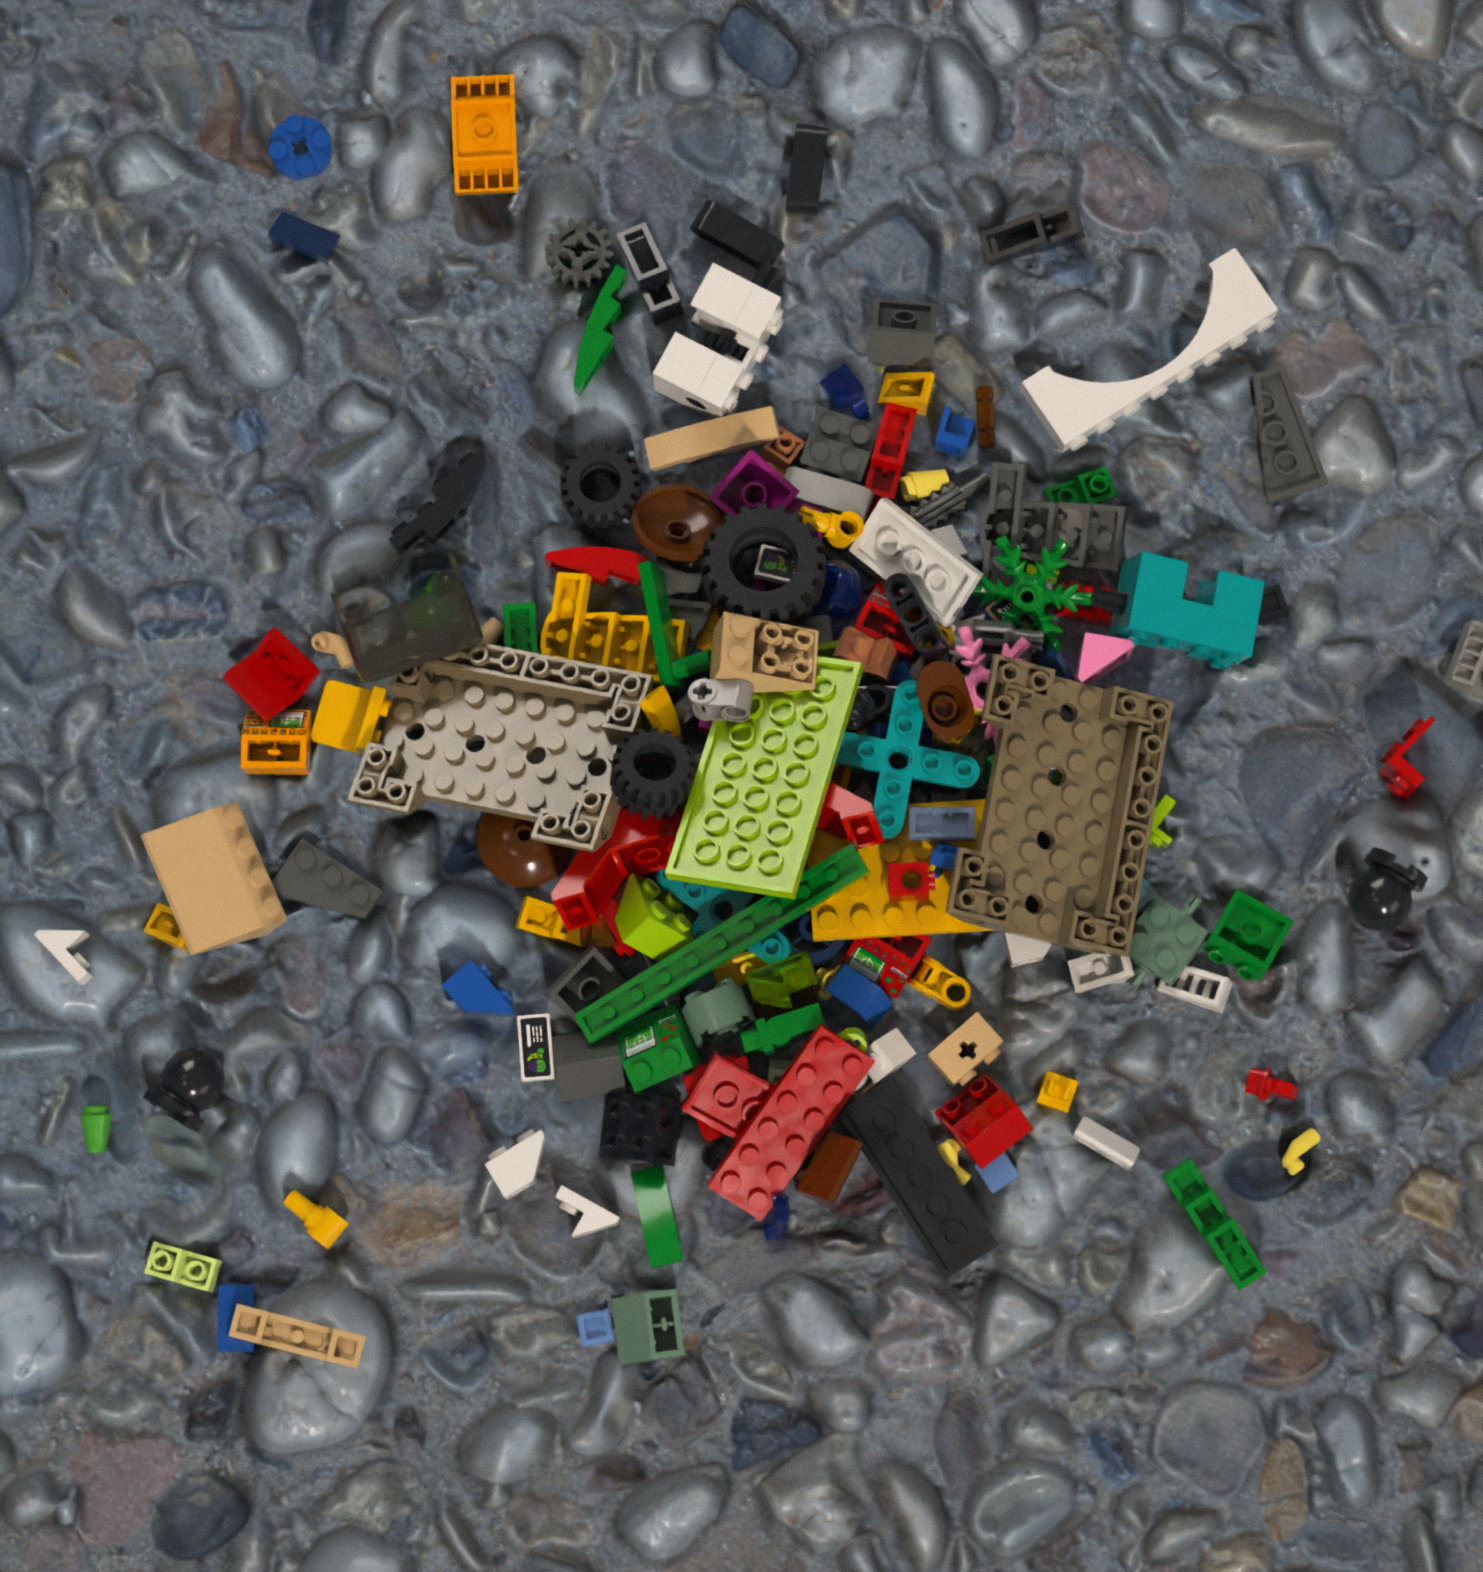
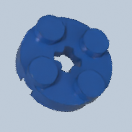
[269,115,333,180]

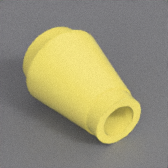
[899,469,949,503]

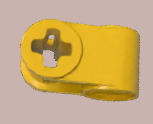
[907,955,971,1011]

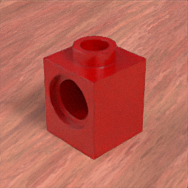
[888,862,935,902]

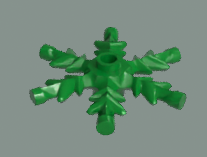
[969,534,1093,652]

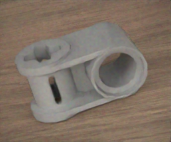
[688,678,754,722]

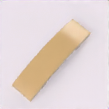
[228,1304,366,1369]

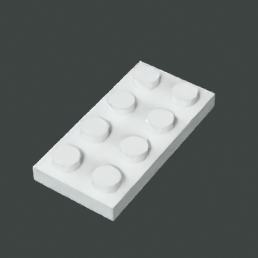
[849,497,983,627]

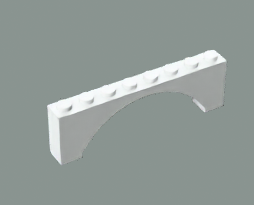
[1020,248,1278,453]

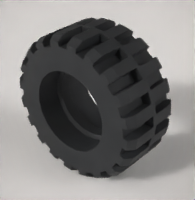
[701,503,826,626]

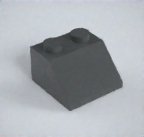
[868,298,937,369]

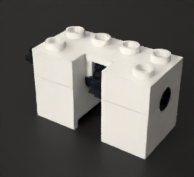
[653,261,784,419]

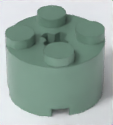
[681,978,757,1049]

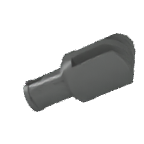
[972,619,1044,654]

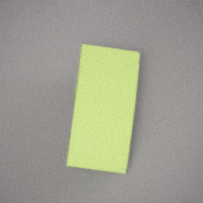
[144,1241,222,1293]

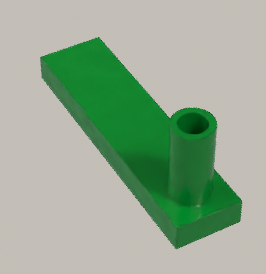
[638,560,712,693]

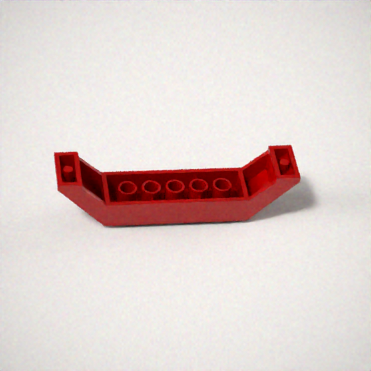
[551,782,885,931]

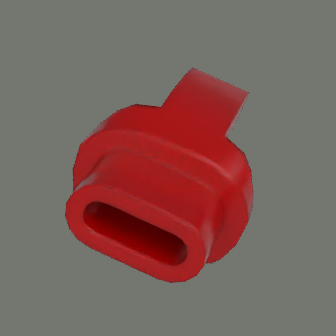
[1245,1067,1299,1101]

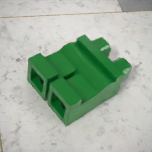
[739,1003,826,1058]

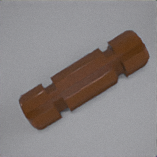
[976,386,996,449]

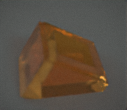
[580,914,616,947]

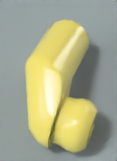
[1281,1128,1320,1175]
[939,1138,972,1186]

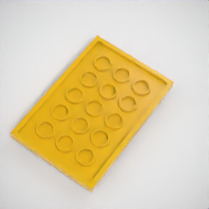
[808,799,996,942]

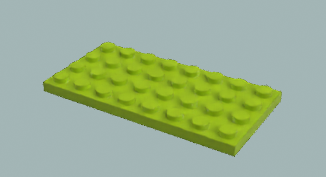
[665,656,864,900]

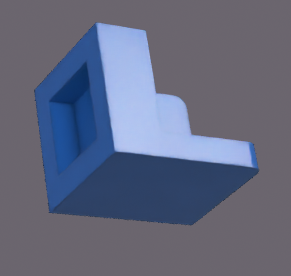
[934,406,974,458]

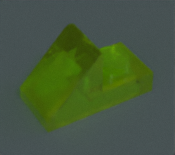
[745,951,818,1009]

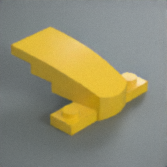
[540,572,690,684]

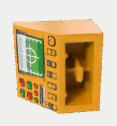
[241,709,312,775]

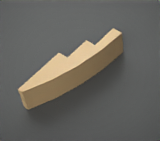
[644,406,780,471]

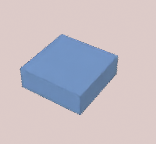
[974,1152,1020,1194]
[576,1309,615,1348]

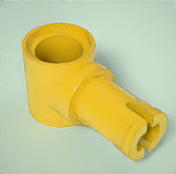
[798,505,864,549]
[283,1189,349,1250]

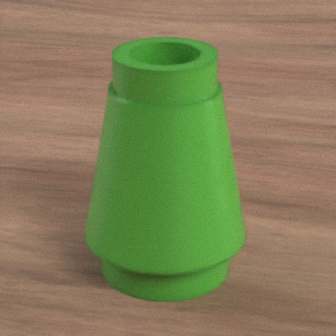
[80,1105,113,1153]

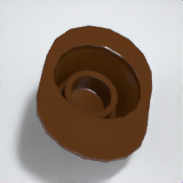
[916,660,975,739]

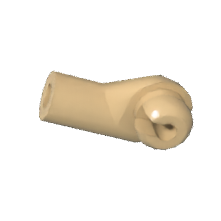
[311,631,356,669]

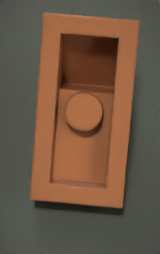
[833,626,899,686]

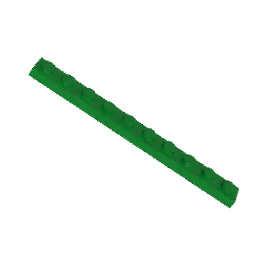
[574,843,871,1044]

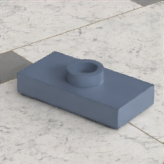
[909,807,975,842]

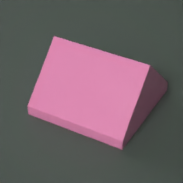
[1075,632,1135,685]

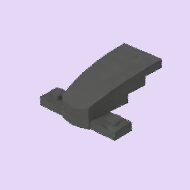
[979,462,1128,587]

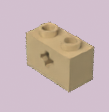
[927,1012,1003,1087]

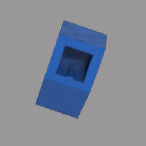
[441,960,515,1017]

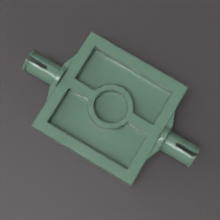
[1125,893,1210,990]

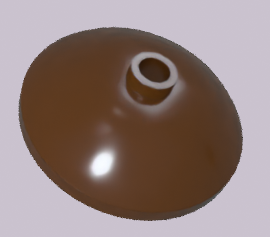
[631,485,726,561]
[477,812,574,888]

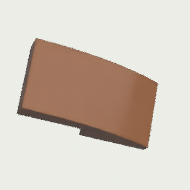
[759,425,806,477]

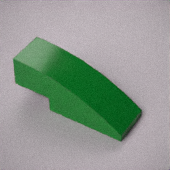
[631,1165,684,1269]

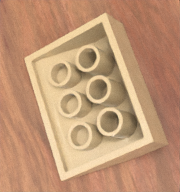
[141,802,288,956]

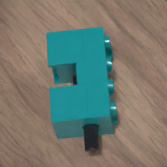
[1090,551,1265,669]

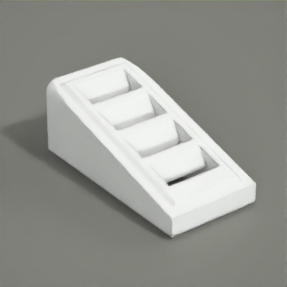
[1157,965,1232,1013]

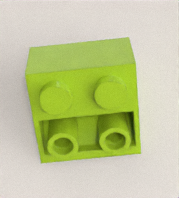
[615,873,694,962]

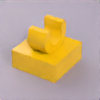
[1036,1071,1078,1114]

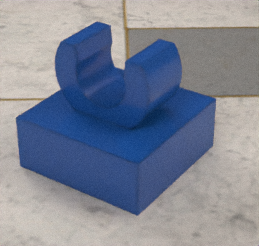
[930,842,959,879]

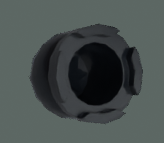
[1347,847,1428,932]
[143,1048,226,1133]

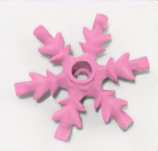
[920,625,1032,747]

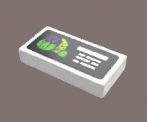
[754,544,795,585]
[517,1013,555,1082]

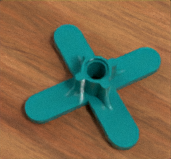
[835,680,980,839]
[655,868,791,965]

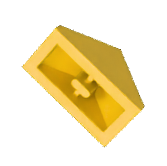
[878,372,935,416]
[143,903,189,954]

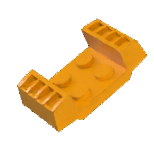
[451,74,520,196]

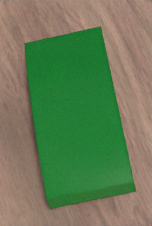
[1042,467,1118,504]

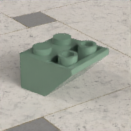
[612,1288,686,1366]

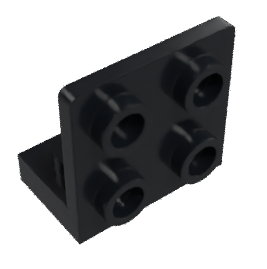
[599,1093,682,1167]

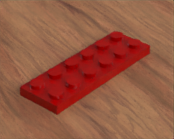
[706,1023,875,1222]

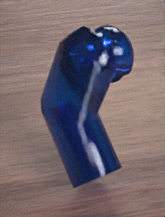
[763,1194,790,1241]

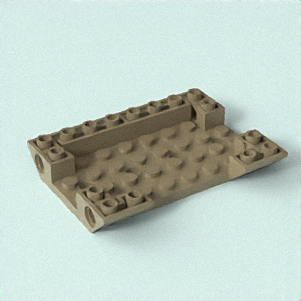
[347,629,654,852]
[945,654,1174,957]

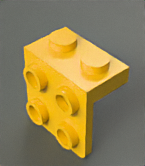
[310,680,392,755]

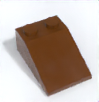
[793,1131,863,1211]

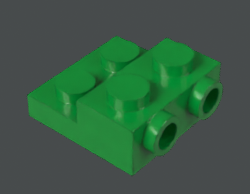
[1203,889,1294,982]

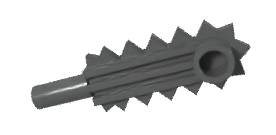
[907,472,991,529]

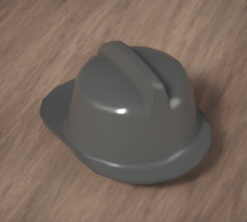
[656,556,703,595]

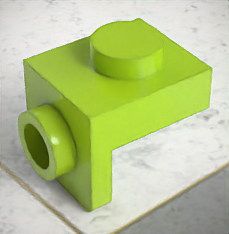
[1149,794,1176,849]

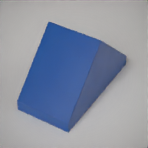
[824,963,893,1029]

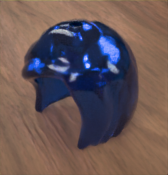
[812,559,864,619]

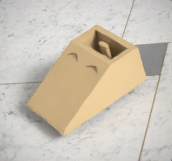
[710,612,819,693]

